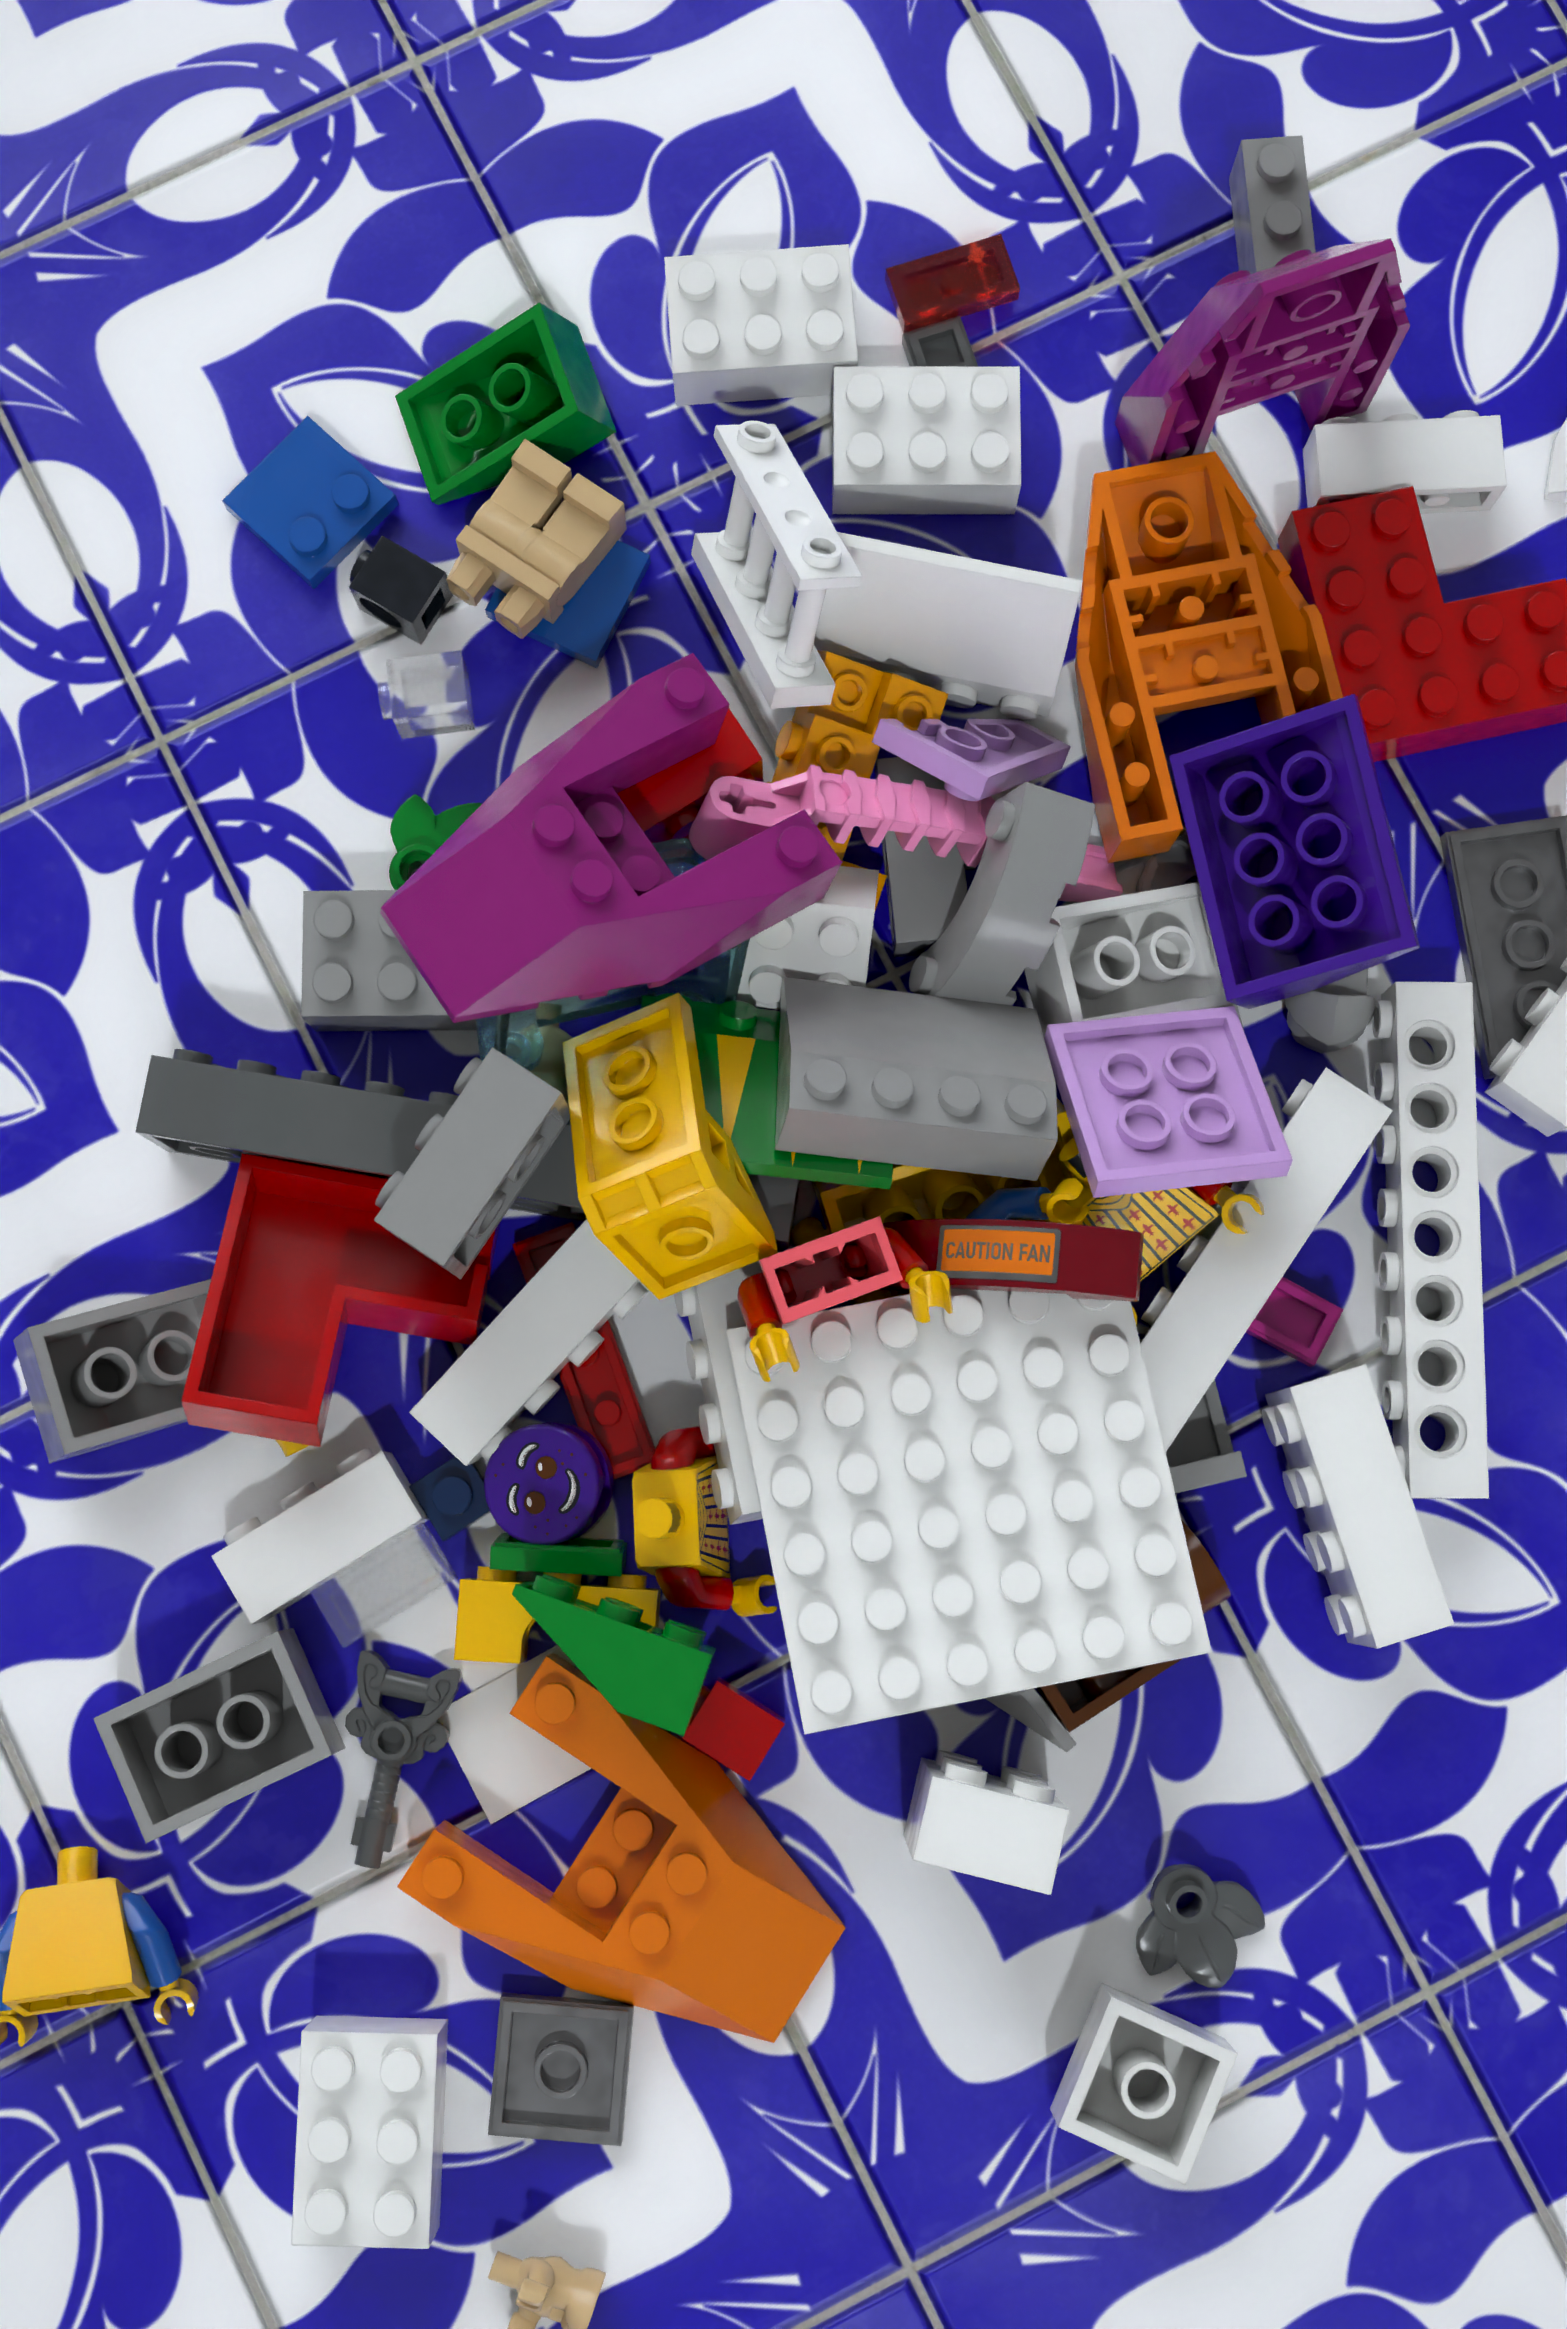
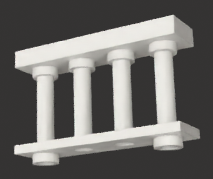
[691,421,863,709]

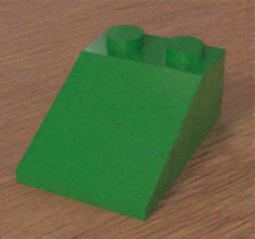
[395,302,617,505]

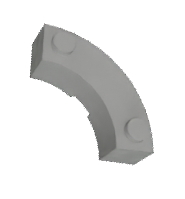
[909,782,1095,1006]

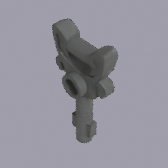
[345,1649,463,1869]

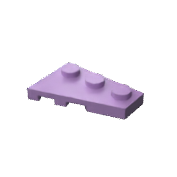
[872,719,1071,801]

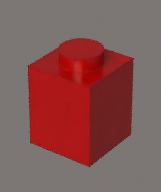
[682,1677,785,1781]

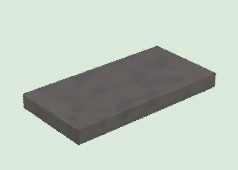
[1440,815,1567,1079]

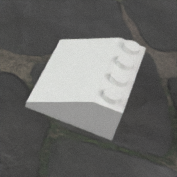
[814,532,1083,720]

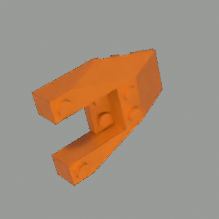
[1075,451,1343,863]
[397,1652,846,2043]

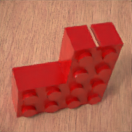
[1278,486,1567,762]
[181,1153,500,1447]

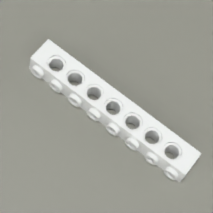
[1372,982,1489,1499]

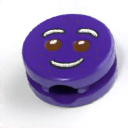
[484,1422,614,1545]

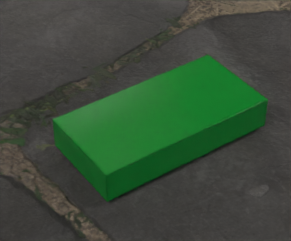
[490,1533,627,1577]

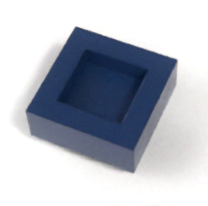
[409,1457,491,1541]

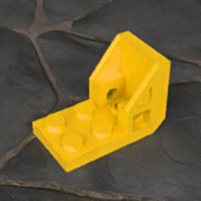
[562,992,778,1300]

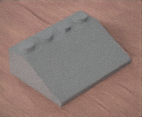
[775,977,1058,1181]

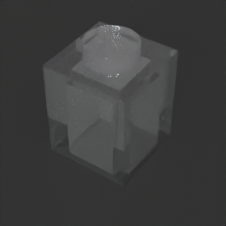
[378,650,475,739]

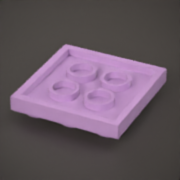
[1044,1006,1293,1198]

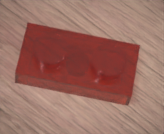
[885,234,1020,333]

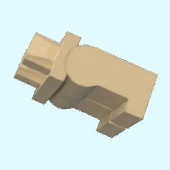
[446,439,627,639]

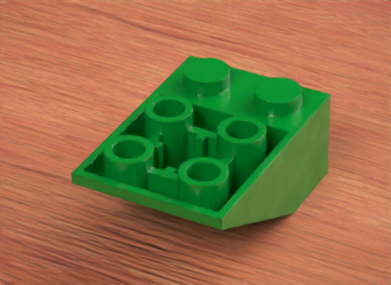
[512,1574,716,1736]

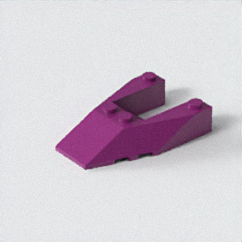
[1115,238,1410,466]
[380,653,842,1023]

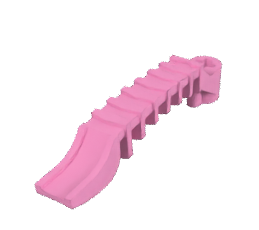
[689,765,1123,902]

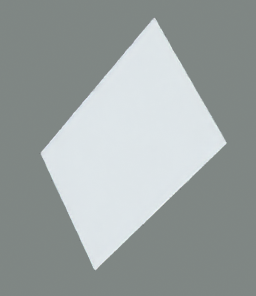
[438,1645,591,1824]

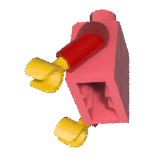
[737,1216,953,1382]

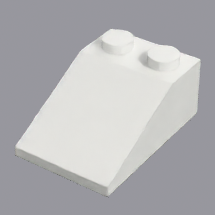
[1024,882,1235,1037]

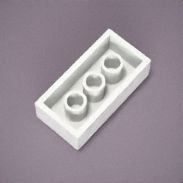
[1262,1364,1454,1649]

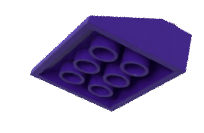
[1169,694,1420,1009]

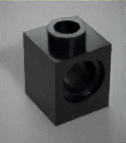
[349,536,454,645]

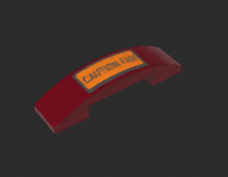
[880,1219,1144,1301]

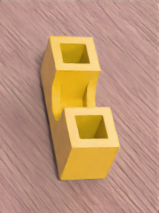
[454,1566,661,1664]

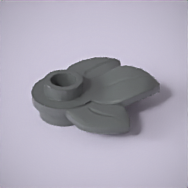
[1136,1864,1265,1988]

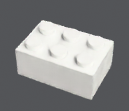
[664,244,858,406]
[832,366,1021,514]
[903,1750,1070,1895]
[291,2016,448,2249]

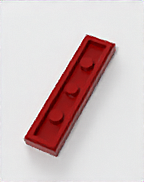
[512,1222,656,1480]

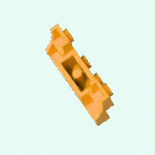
[766,650,948,910]

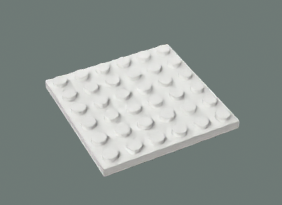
[726,1289,1212,1735]

